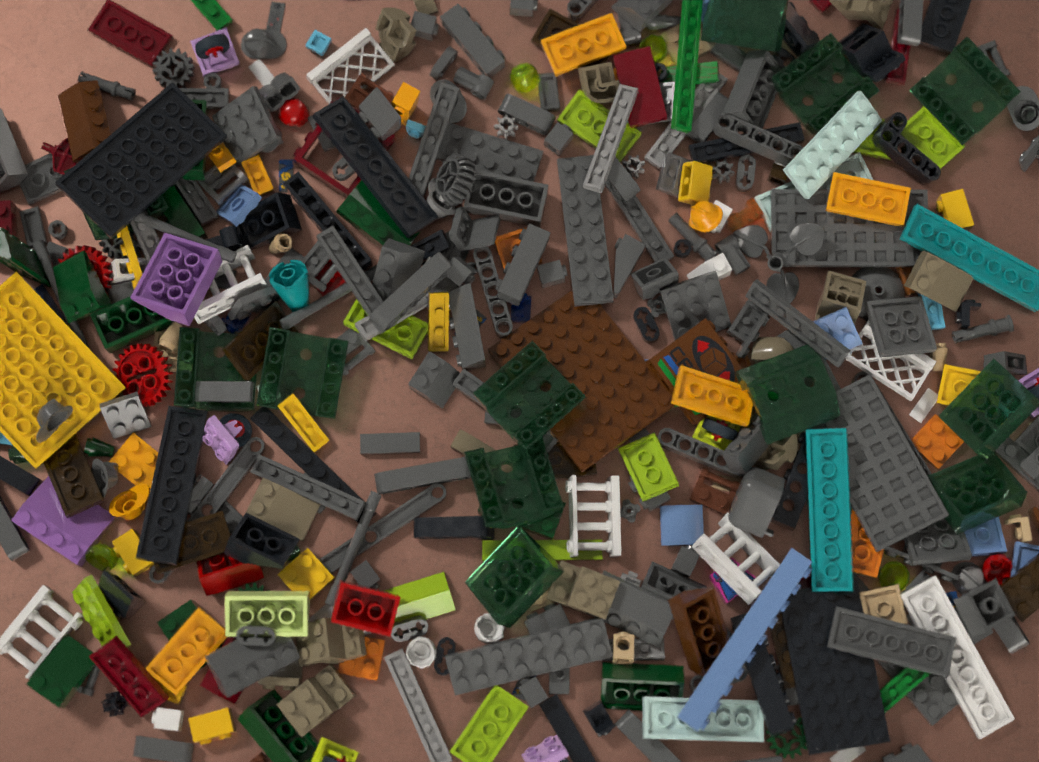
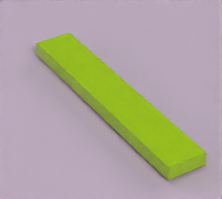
[482,539,602,561]

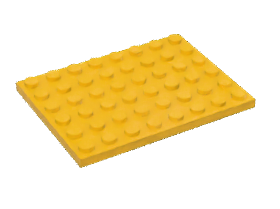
[0,272,126,469]

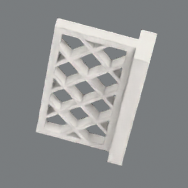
[306,28,395,104]
[845,320,936,401]

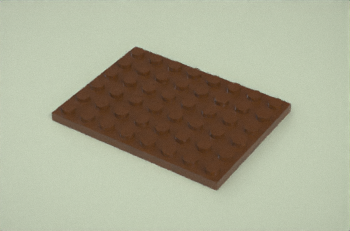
[488,290,675,472]

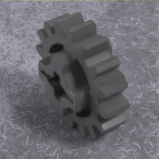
[152,48,195,88]

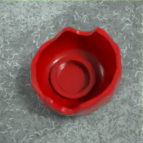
[278,98,310,128]
[982,554,1013,586]

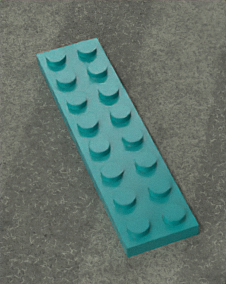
[900,204,1039,312]
[806,428,854,592]

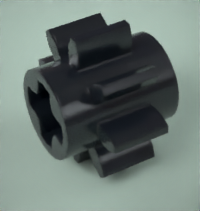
[101,691,128,717]

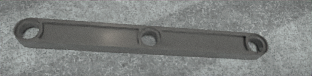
[149,437,265,584]
[319,483,447,574]

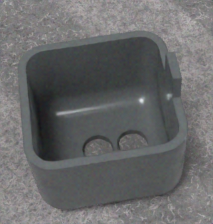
[729,467,785,538]

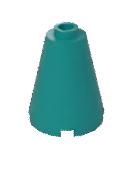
[269,260,310,312]

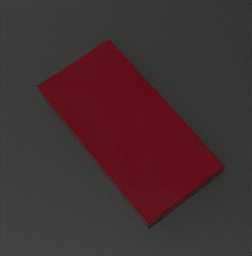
[88,0,173,68]
[613,46,668,128]
[89,635,169,718]

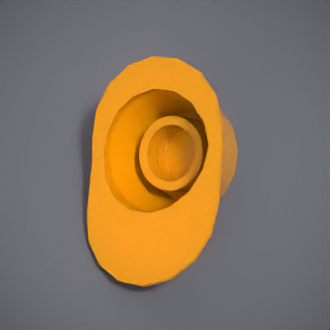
[689,201,723,233]
[109,483,150,520]

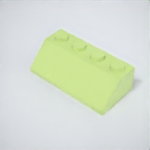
[225,591,310,637]

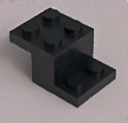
[834,23,906,82]

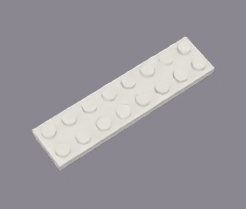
[900,576,1015,739]

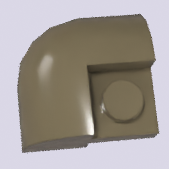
[376,7,416,62]
[578,62,619,103]
[751,337,798,379]
[753,429,798,471]

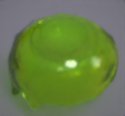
[639,35,668,63]
[510,63,540,93]
[85,543,118,571]
[879,561,910,590]

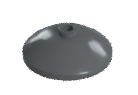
[852,267,905,321]

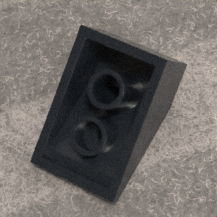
[236,192,302,250]
[224,512,300,569]
[98,570,146,620]

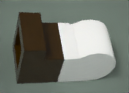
[767,150,794,185]

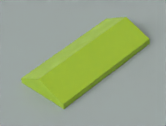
[384,572,456,629]

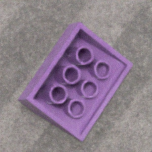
[130,233,223,326]
[11,476,116,567]

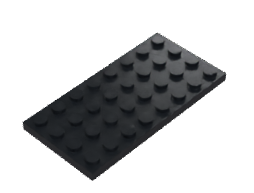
[55,82,227,239]
[780,580,891,756]

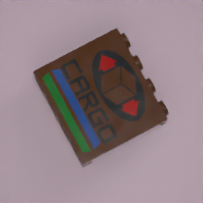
[646,318,752,426]

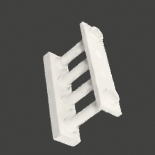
[194,245,268,324]
[565,475,621,557]
[692,513,780,605]
[0,585,83,679]

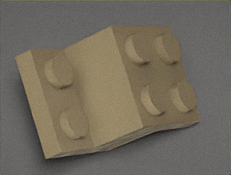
[830,0,893,29]
[814,270,866,325]
[546,560,620,620]
[296,617,366,667]
[277,664,356,737]

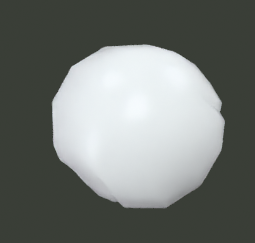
[474,613,505,644]
[406,636,437,669]

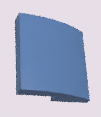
[660,505,704,546]

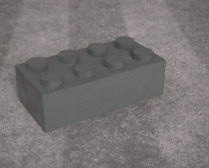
[464,169,549,228]

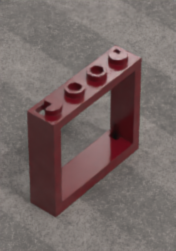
[293,97,395,198]

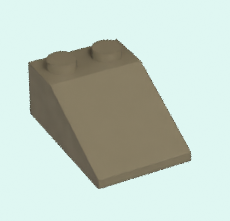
[904,251,974,312]
[246,478,320,541]

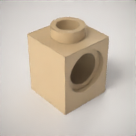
[613,632,634,665]

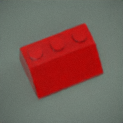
[197,553,264,596]
[331,580,401,637]

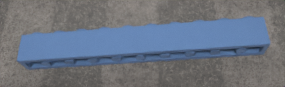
[677,548,812,732]

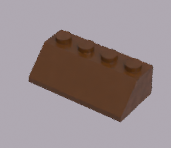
[58,80,111,162]
[668,587,730,677]

